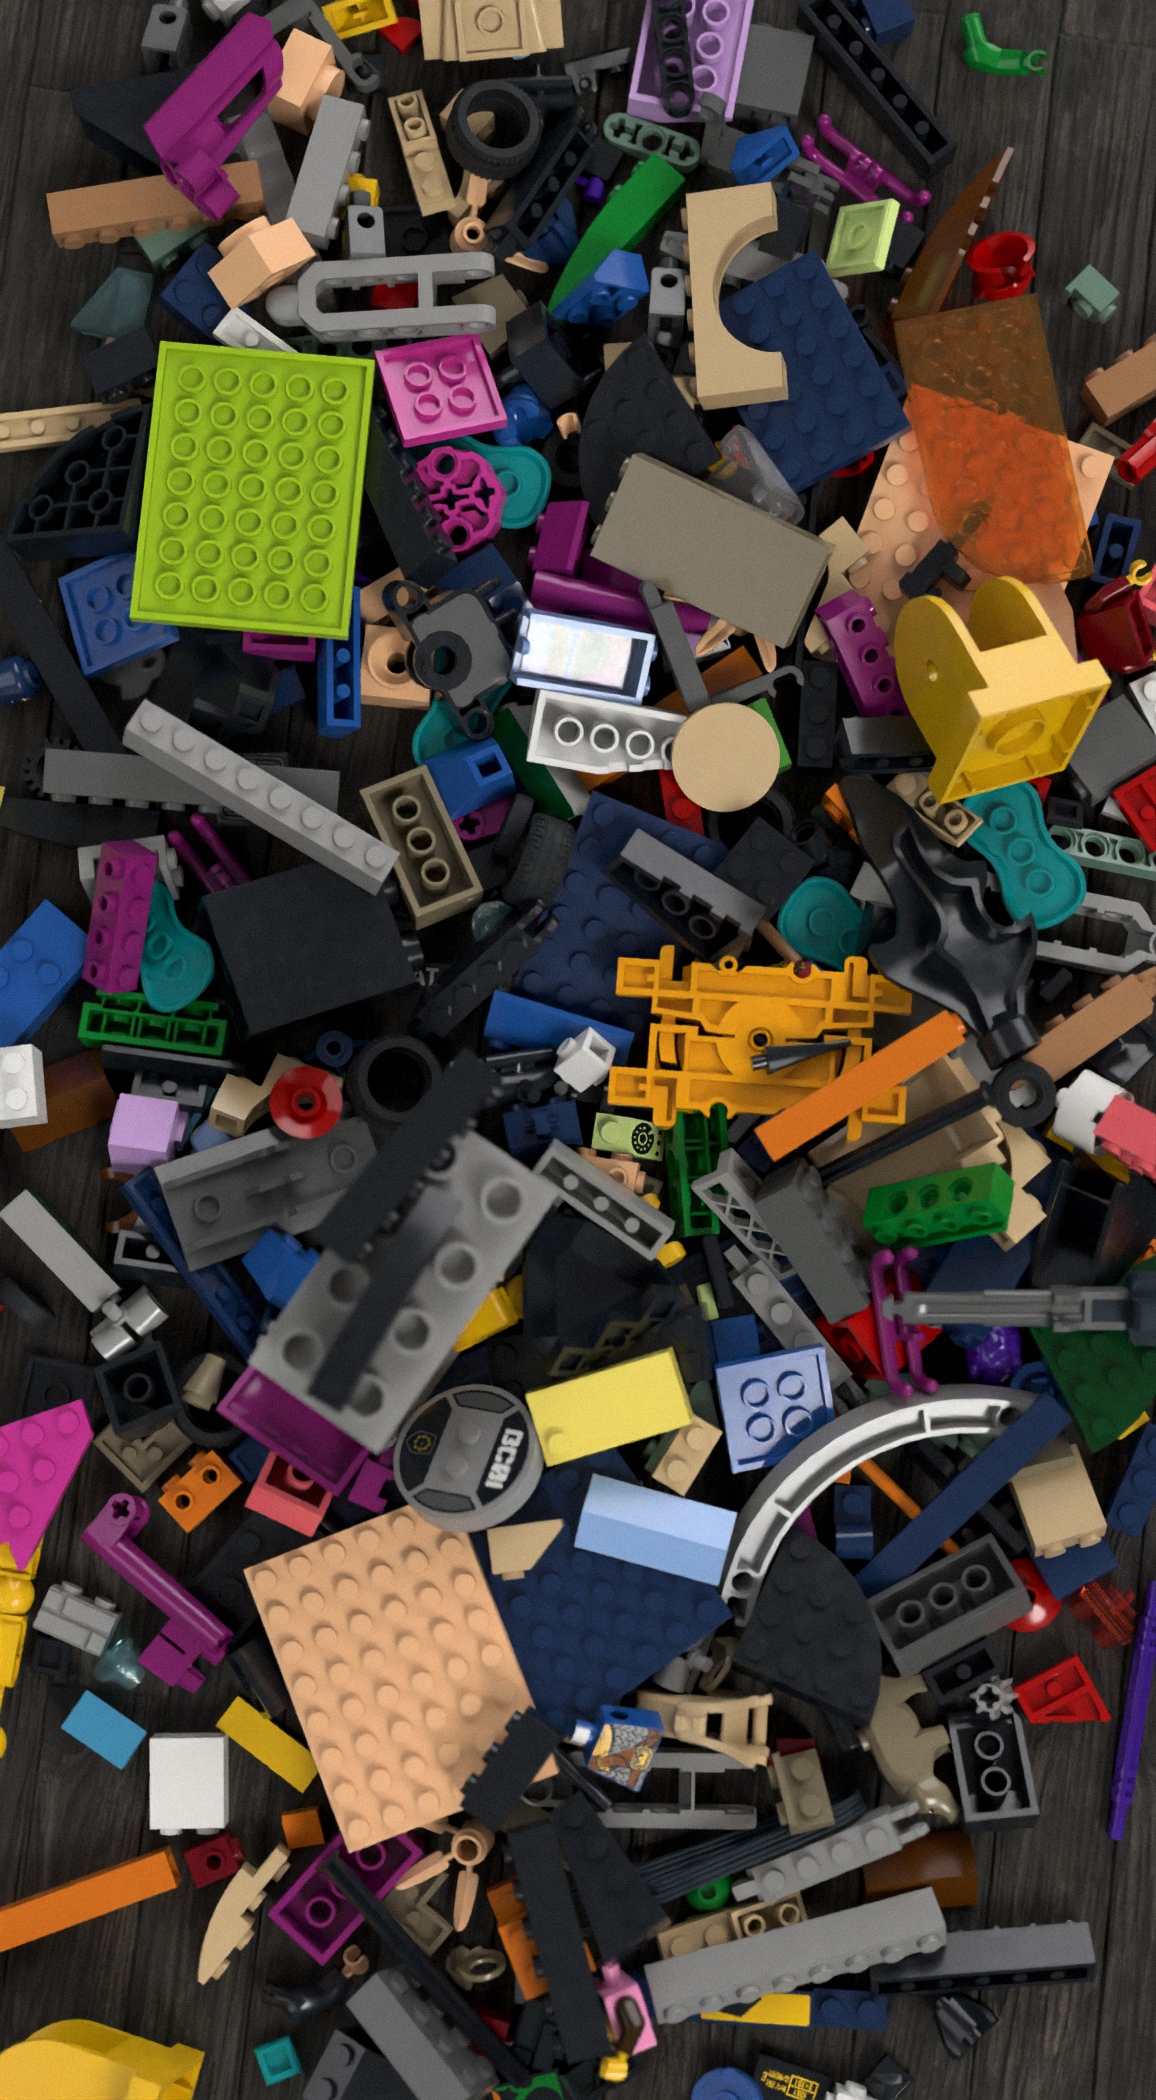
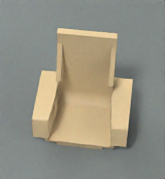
[419,0,564,62]
[807,1054,1006,1211]

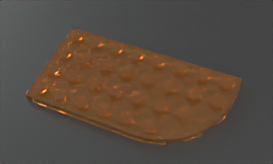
[893,293,1095,585]

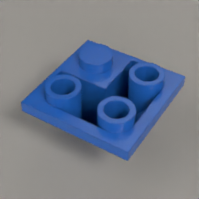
[551,249,650,329]
[422,734,516,821]

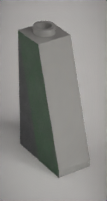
[490,702,590,826]
[0,1189,125,1313]

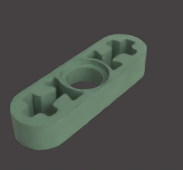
[604,113,701,173]

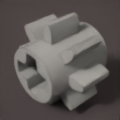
[970,1674,1019,1720]

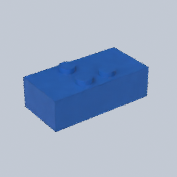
[0,899,88,1048]

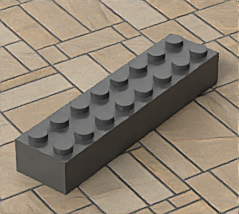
[43,748,340,816]

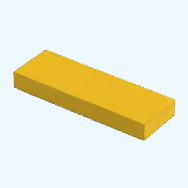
[215,1694,319,1793]

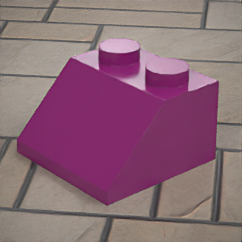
[527,501,590,580]

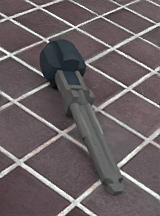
[881,1271,1156,1346]

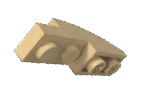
[388,90,456,217]
[198,1841,292,1985]
[655,1891,808,1960]

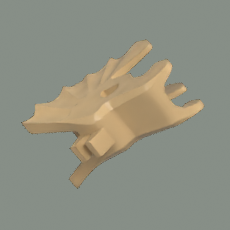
[635,1687,773,1769]

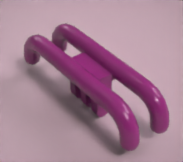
[800,113,931,225]
[167,812,253,894]
[869,1245,938,1398]

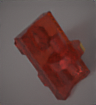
[1070,1581,1137,1650]

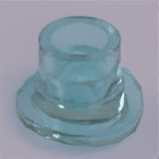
[471,900,513,941]
[93,1636,147,1690]

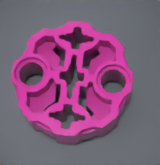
[417,446,507,554]

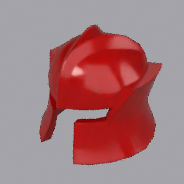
[966,232,1036,305]

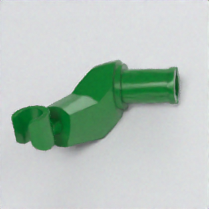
[959,13,1049,76]

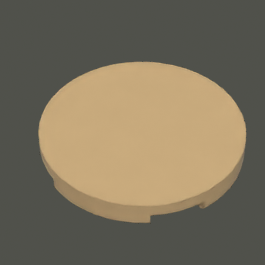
[670,702,780,812]

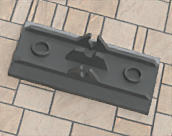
[152,1101,377,1272]

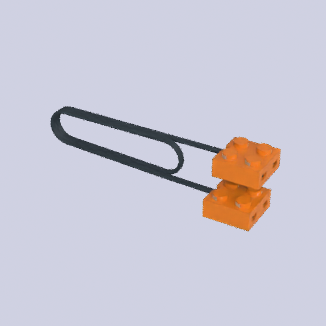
[486,1789,866,2001]

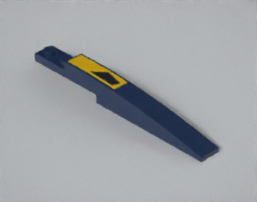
[514,1970,888,2031]

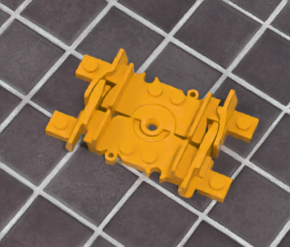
[608,945,912,1143]

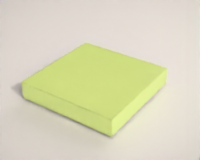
[826,198,900,278]

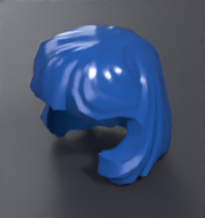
[491,384,554,446]

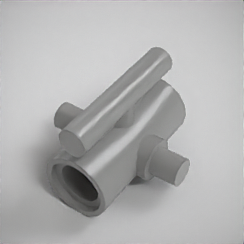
[89,1284,169,1362]
[651,1627,718,1694]

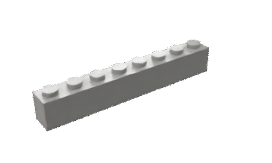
[122,699,400,896]
[644,1886,947,2025]

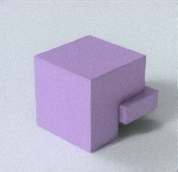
[108,1093,190,1175]

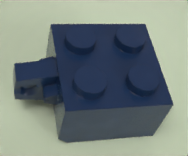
[154,241,252,345]
[503,1095,583,1161]

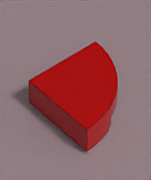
[377,17,422,55]

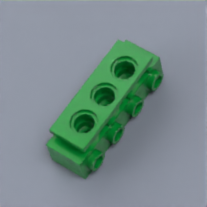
[78,988,232,1060]
[664,1103,734,1238]
[862,1162,1015,1251]

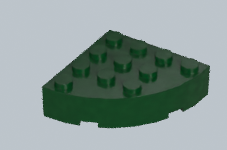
[1022,1255,1156,1455]

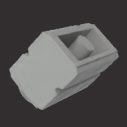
[33,1581,122,1657]

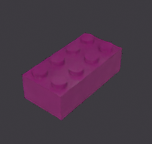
[267,1830,426,1966]

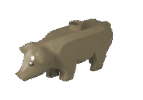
[855,1659,959,1824]

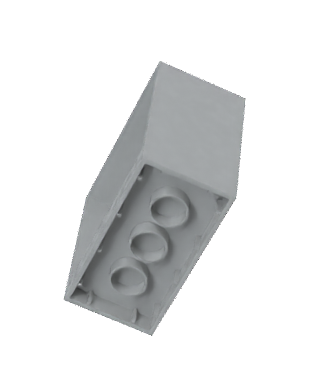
[248,1131,564,1454]

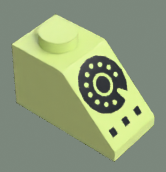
[591,1112,665,1162]

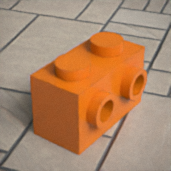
[158,1448,246,1533]

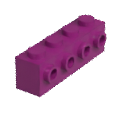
[814,589,912,718]
[82,840,158,994]

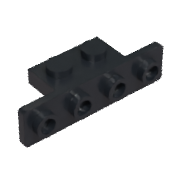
[100,1044,246,1114]

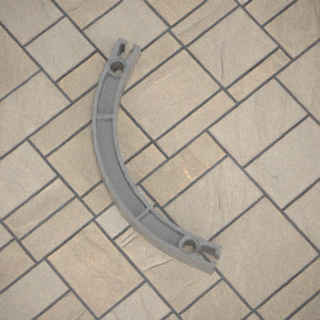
[713,1384,1050,1627]

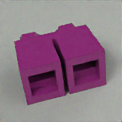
[348,1446,395,1515]
[137,1619,229,1693]

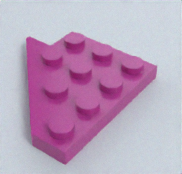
[0,1399,94,1571]

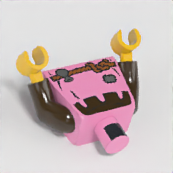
[594,1959,657,2081]

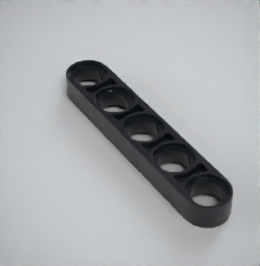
[651,0,695,118]

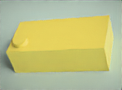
[525,1347,694,1467]

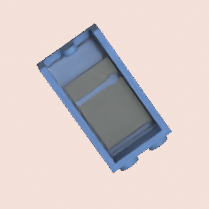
[509,606,658,706]

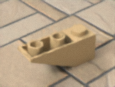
[886,772,983,847]

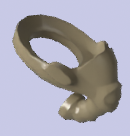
[699,1636,740,1692]
[445,1945,506,1991]

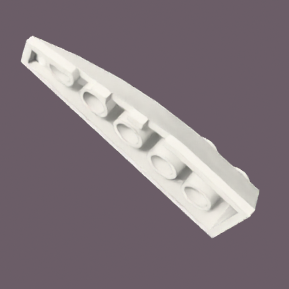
[526,688,690,774]

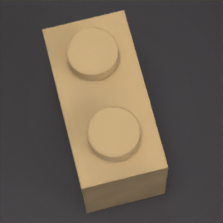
[650,1413,722,1496]

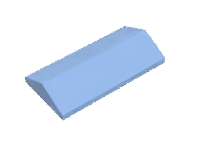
[574,1473,737,1586]

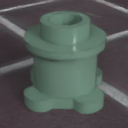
[957,1433,999,1458]

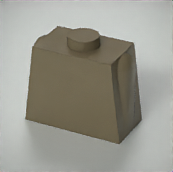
[451,273,530,366]

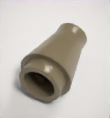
[182,1353,227,1411]

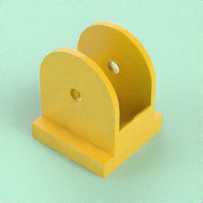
[894,576,1111,805]
[0,2019,205,2100]

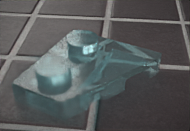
[70,267,154,339]

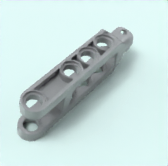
[265,252,496,344]
[984,872,1156,976]
[521,1746,757,1830]

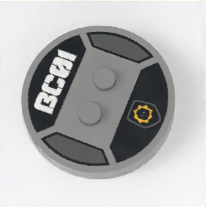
[393,1384,544,1533]

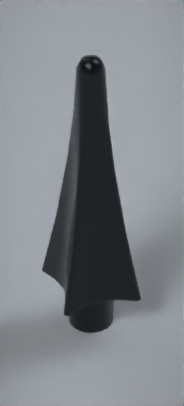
[750,1039,851,1075]

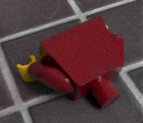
[1074,560,1156,674]

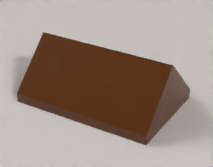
[10,1048,119,1153]
[861,1829,978,1908]

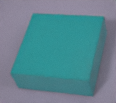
[254,2033,303,2086]

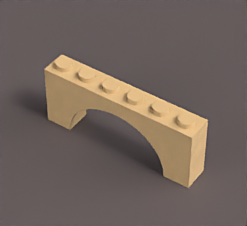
[681,182,788,410]

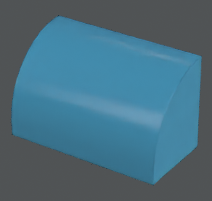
[61,1690,147,1770]

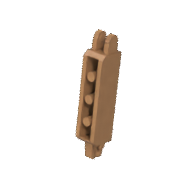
[1009,966,1156,1092]

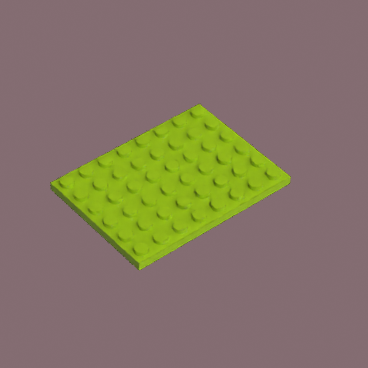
[129,341,375,640]

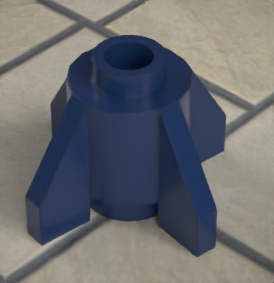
[520,197,579,265]
[302,1019,372,1088]

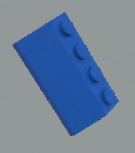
[483,989,635,1080]

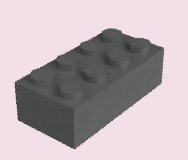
[753,1156,872,1325]
[867,1533,1034,1680]
[346,1963,500,2100]

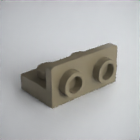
[766,1748,835,1836]

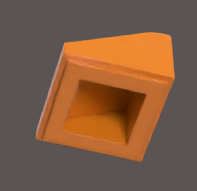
[281,1805,325,1849]

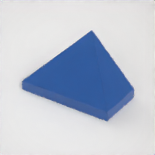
[730,125,801,186]

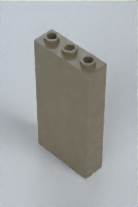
[590,452,836,649]

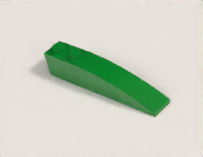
[547,152,686,327]

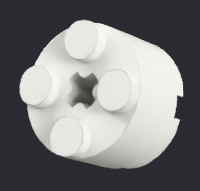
[1052,1069,1135,1157]

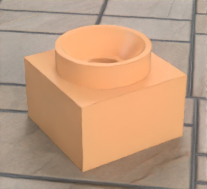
[262,28,345,137]
[208,216,316,310]
[361,624,437,711]

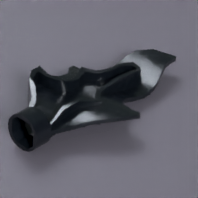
[838,777,1043,1071]

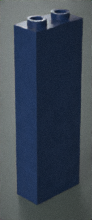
[922,1127,1074,1350]

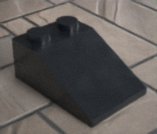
[946,1706,1040,1835]
[302,2026,419,2100]

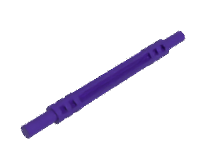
[1107,1580,1156,1840]

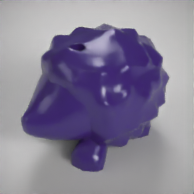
[964,1326,1023,1386]

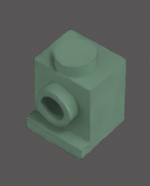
[1060,264,1120,325]

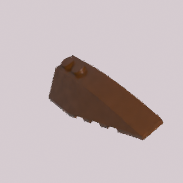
[885,146,1014,348]

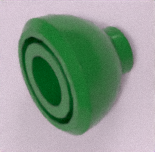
[683,1865,733,1912]

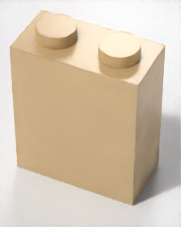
[1007,1444,1107,1558]

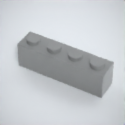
[285,94,371,250]
[532,1138,675,1261]

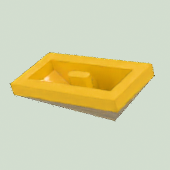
[322,0,398,40]

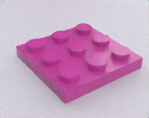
[374,334,508,448]

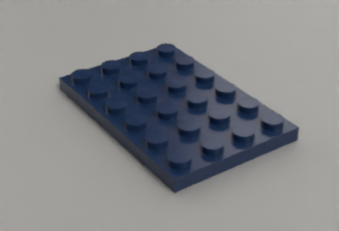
[719,249,912,500]
[509,790,727,1045]

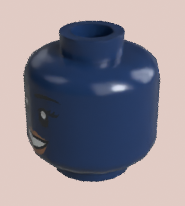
[0,655,41,706]

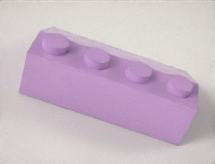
[626,0,754,123]

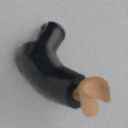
[555,364,604,440]
[260,1945,369,2022]

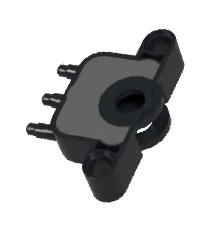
[382,576,519,740]

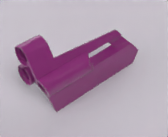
[142,12,284,222]

